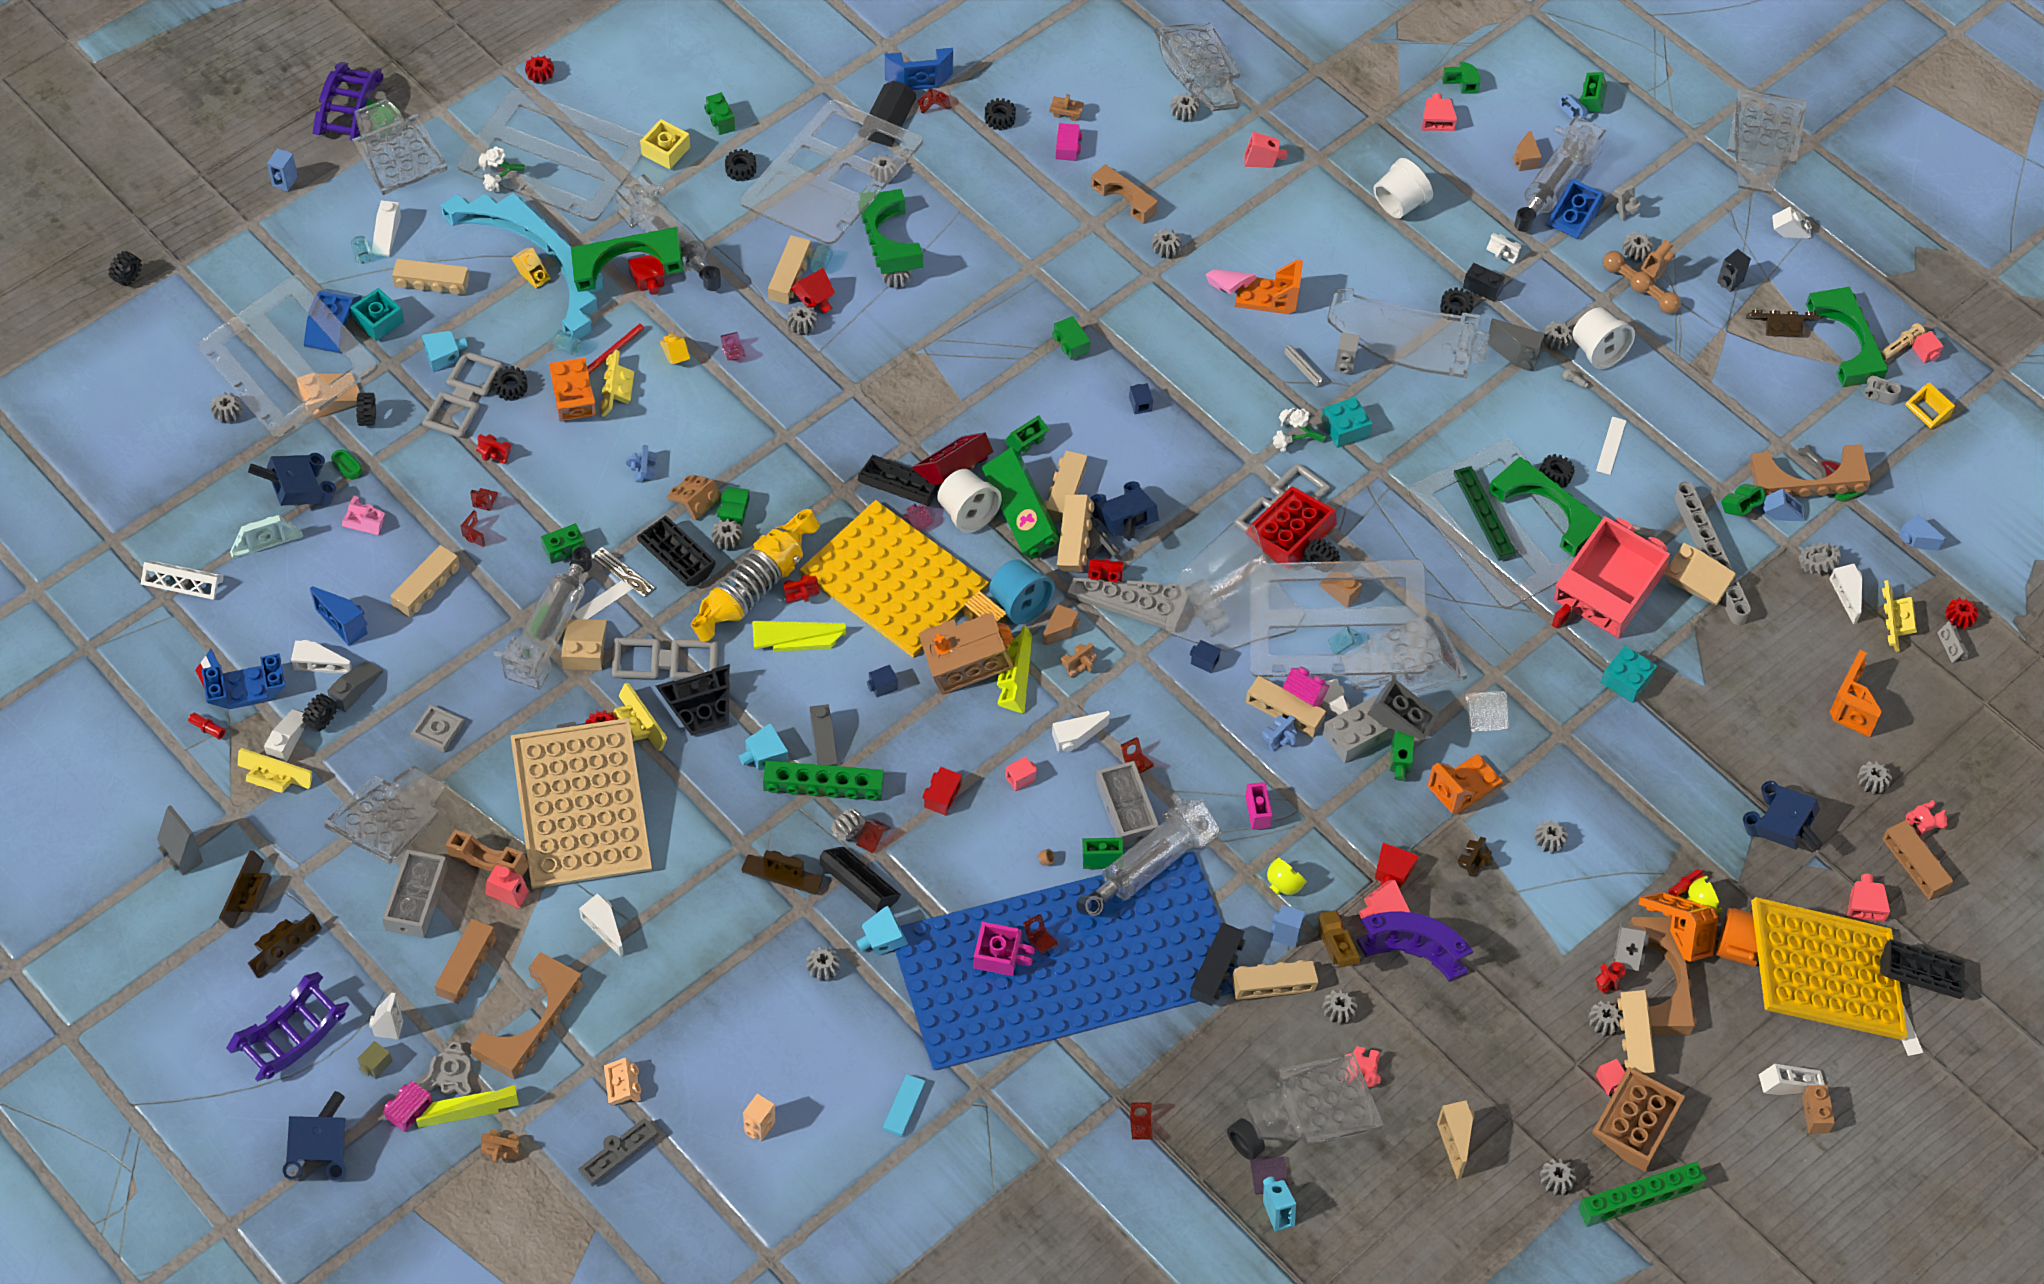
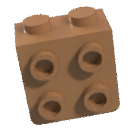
[667,475,721,520]

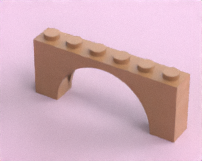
[1749,444,1871,497]
[1629,917,1696,1035]
[470,952,583,1079]

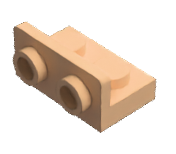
[604,1057,641,1106]

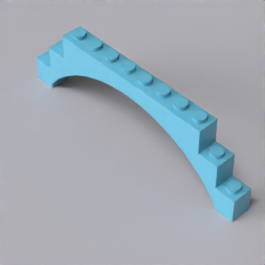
[441,193,603,343]

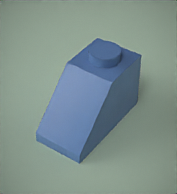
[1763,489,1805,521]
[1899,514,1946,550]

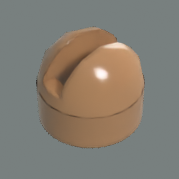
[1037,849,1055,866]

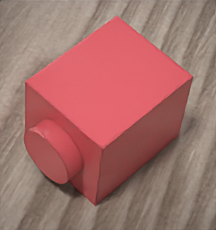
[1912,331,1944,363]
[1005,757,1037,791]
[1596,1059,1625,1096]

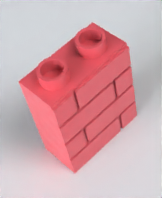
[1554,516,1670,639]

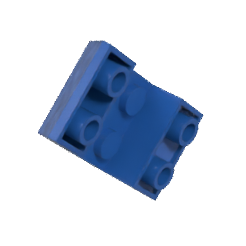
[884,48,953,90]
[304,289,362,353]
[201,653,286,709]

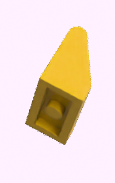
[1905,382,1955,429]

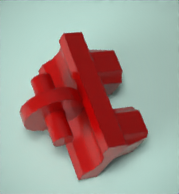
[476,434,511,464]
[1088,558,1124,583]
[783,574,820,603]
[1595,962,1626,994]

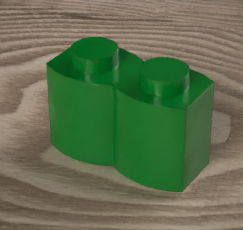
[1721,484,1766,516]
[717,486,750,527]

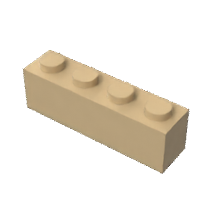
[768,235,813,305]
[392,259,470,295]
[1044,450,1087,523]
[1057,495,1094,572]
[390,545,460,617]
[1246,676,1326,738]
[1231,960,1318,1000]
[1618,990,1656,1075]

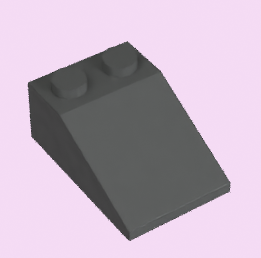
[1486,318,1545,371]
[1367,678,1439,740]
[157,805,203,875]

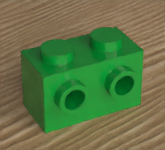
[1580,72,1607,112]
[704,92,735,135]
[1052,316,1090,360]
[1005,415,1050,454]
[541,523,586,564]
[1082,837,1123,869]

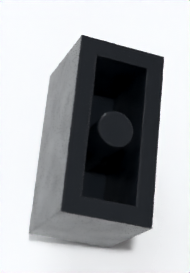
[1717,248,1751,292]
[1463,262,1505,302]

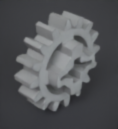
[1799,542,1841,574]

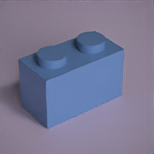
[267,148,298,192]
[1271,905,1305,948]

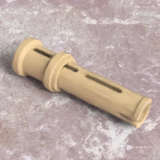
[1881,323,1925,362]

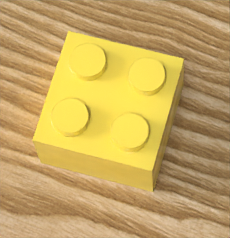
[640,119,690,170]

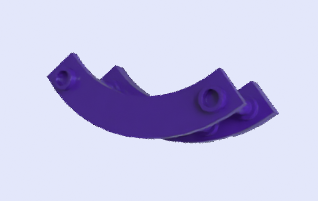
[312,62,383,141]
[1356,911,1473,982]
[226,972,350,1082]

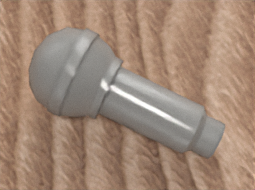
[1562,369,1588,388]

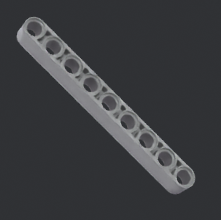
[1674,481,1751,625]

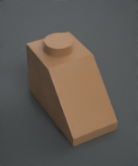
[1513,131,1541,171]
[1319,573,1362,608]
[1043,604,1080,645]

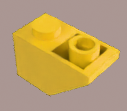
[511,248,551,288]
[660,333,690,364]

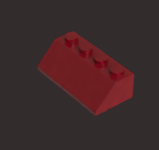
[912,432,994,485]

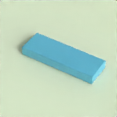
[883,1074,925,1137]

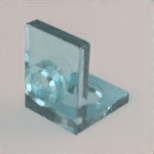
[1328,627,1366,656]

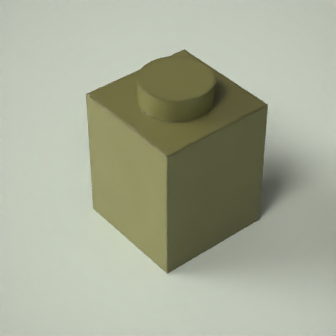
[357,1041,392,1079]

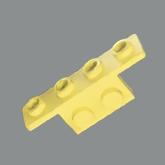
[600,350,634,417]
[1882,580,1917,652]
[613,683,667,751]
[238,748,312,793]

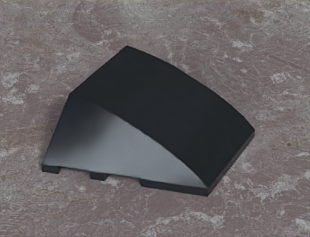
[655,664,730,736]

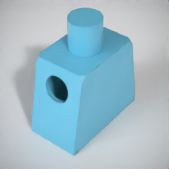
[422,331,468,372]
[738,723,789,770]
[856,906,908,955]
[1263,1176,1296,1232]

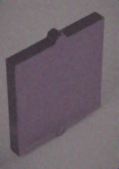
[1250,1156,1289,1195]

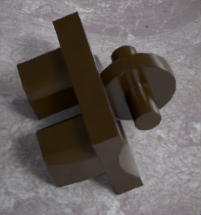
[1458,837,1494,877]

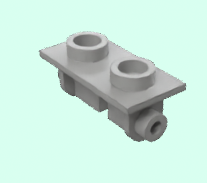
[1937,621,1969,663]

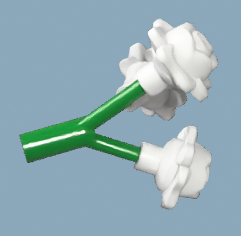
[479,146,525,192]
[1273,407,1325,452]

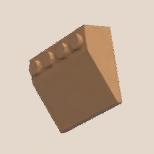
[1592,1067,1685,1172]

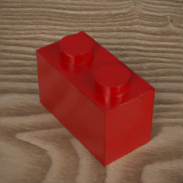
[922,766,962,816]

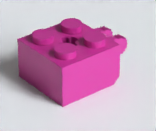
[973,922,1035,976]

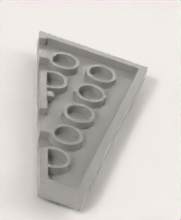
[1067,578,1194,632]

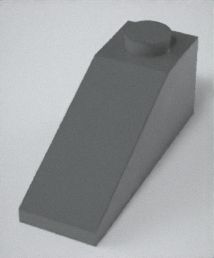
[327,661,383,712]
[810,704,838,766]

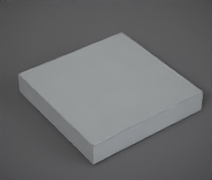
[410,704,465,753]

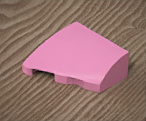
[1206,269,1257,295]
[342,496,385,535]

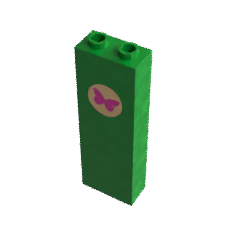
[982,447,1060,559]

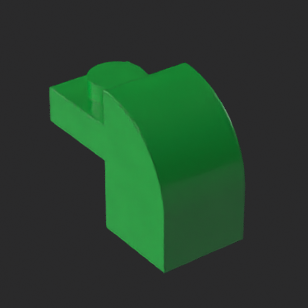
[1442,62,1481,94]

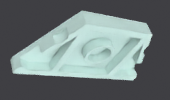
[230,515,303,559]

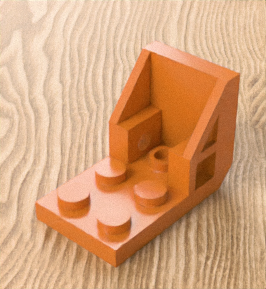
[1235,260,1303,314]
[549,357,596,421]
[1830,650,1882,738]
[1427,753,1503,814]
[1639,892,1719,962]

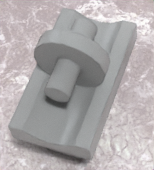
[1614,185,1641,220]

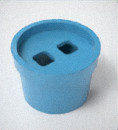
[990,559,1055,625]

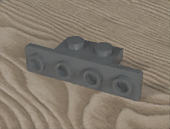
[1086,518,1123,561]

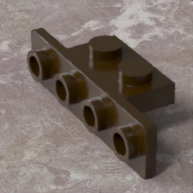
[1746,310,1821,337]
[219,850,272,928]
[741,850,823,895]
[248,913,322,978]

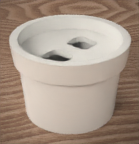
[1373,158,1433,218]
[1572,307,1635,369]
[938,469,1002,533]

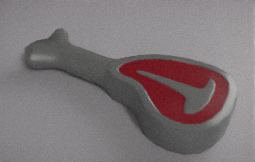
[1798,445,1841,478]

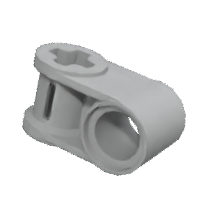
[1863,376,1901,406]

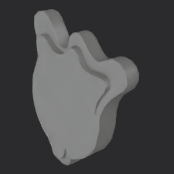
[419,1042,472,1096]

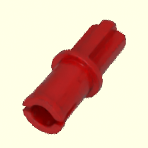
[188,712,226,740]
[1668,869,1704,897]

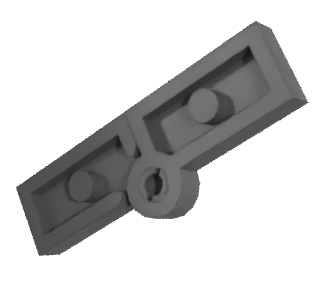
[578,1118,659,1186]

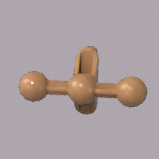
[1602,240,1682,314]

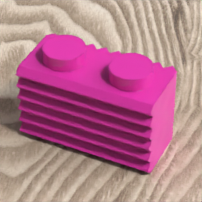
[1055,123,1083,161]
[1282,666,1330,707]
[1245,782,1273,830]
[383,1081,433,1132]

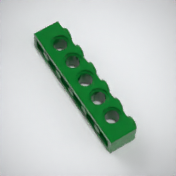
[763,761,884,801]
[1578,1161,1706,1227]

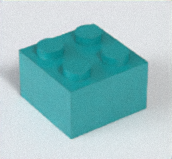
[350,288,404,341]
[1321,397,1372,448]
[1600,646,1657,703]

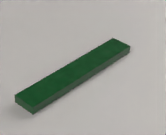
[1454,466,1516,561]

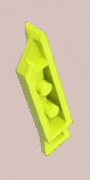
[752,621,846,652]
[997,625,1032,714]
[416,1085,519,1128]

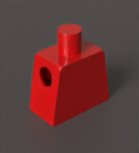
[628,255,665,295]
[791,268,835,314]
[1375,842,1418,888]

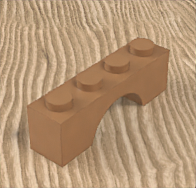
[1091,164,1158,224]
[445,829,529,877]

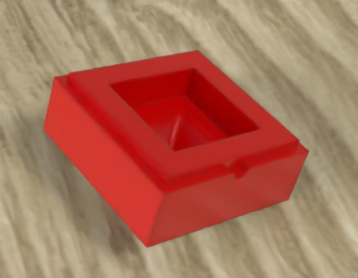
[1552,603,1571,629]

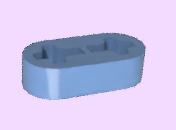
[1559,94,1587,120]

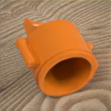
[1716,908,1758,967]

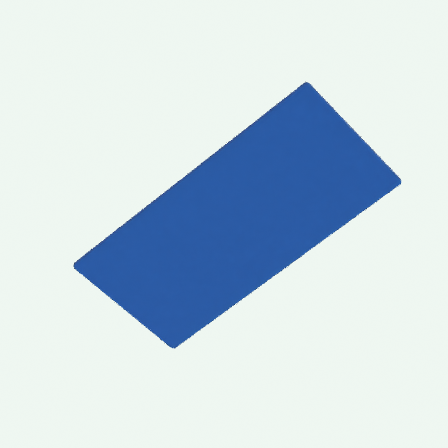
[895,852,1238,1071]

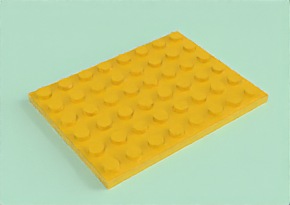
[800,500,989,658]
[1751,897,1908,1040]

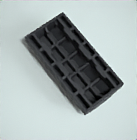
[859,80,916,147]
[858,454,940,507]
[637,515,716,586]
[820,846,901,913]
[1880,939,1965,999]

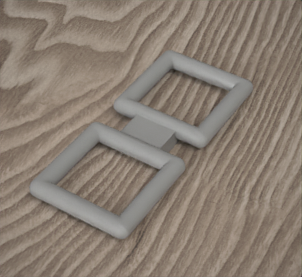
[423,351,503,438]
[1235,463,1330,531]
[612,638,718,680]

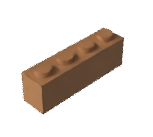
[1882,820,1953,900]
[434,919,496,1004]

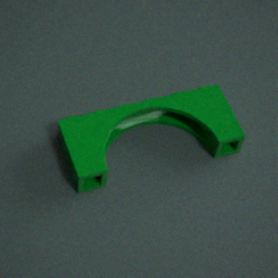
[858,189,923,274]
[571,227,684,292]
[1806,286,1888,388]
[1488,456,1602,558]

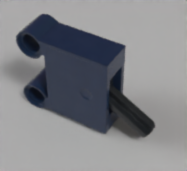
[248,452,336,506]
[1090,481,1159,541]
[1743,781,1823,851]
[283,1091,346,1182]

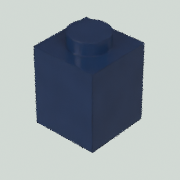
[1129,383,1153,414]
[1190,640,1221,673]
[867,664,898,697]

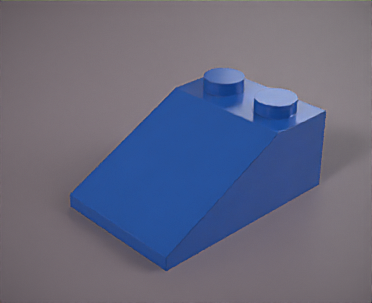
[1546,179,1605,239]
[310,586,368,646]

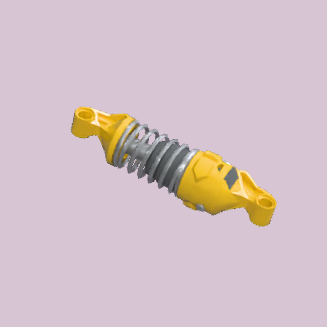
[691,509,820,642]

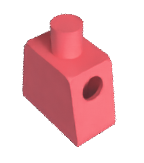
[1422,93,1457,131]
[1245,132,1287,168]
[485,865,529,908]
[1847,874,1890,922]
[1359,880,1410,919]

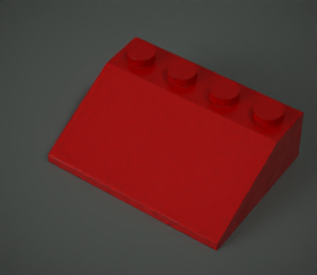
[1244,486,1337,570]

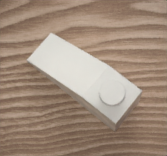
[371,200,401,257]
[1830,564,1862,624]
[291,640,352,674]
[264,709,306,763]
[1052,711,1110,753]
[579,894,623,957]
[370,993,403,1040]
[1759,1064,1825,1095]

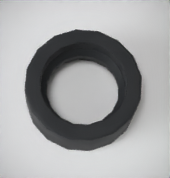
[1227,1118,1265,1160]

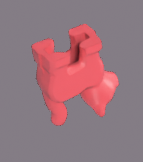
[1905,800,1948,837]
[1347,1046,1381,1090]

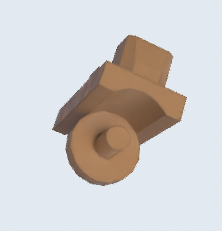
[1049,94,1084,121]
[1061,643,1097,678]
[481,1129,519,1163]

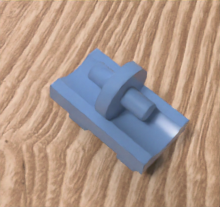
[626,444,657,483]
[1262,715,1297,751]

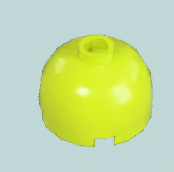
[1267,857,1307,895]
[1687,875,1723,914]

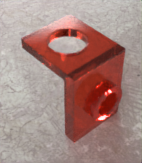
[918,88,952,114]
[470,488,498,511]
[460,510,485,547]
[1120,737,1154,774]
[856,819,891,853]
[1023,914,1058,953]
[1130,1102,1153,1140]

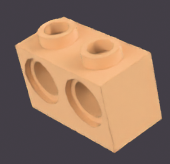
[743,1094,776,1141]

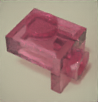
[720,332,745,361]
[903,503,935,532]

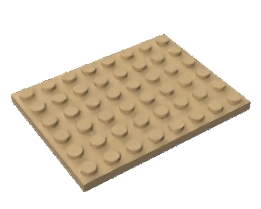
[510,718,652,889]

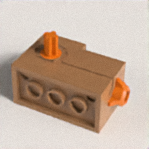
[918,612,1014,695]

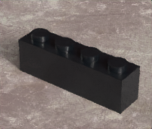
[1190,922,1246,1006]

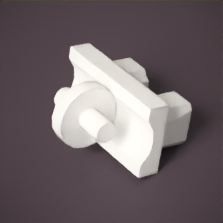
[1486,233,1521,264]

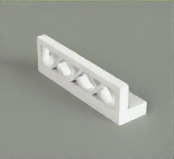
[141,560,224,600]

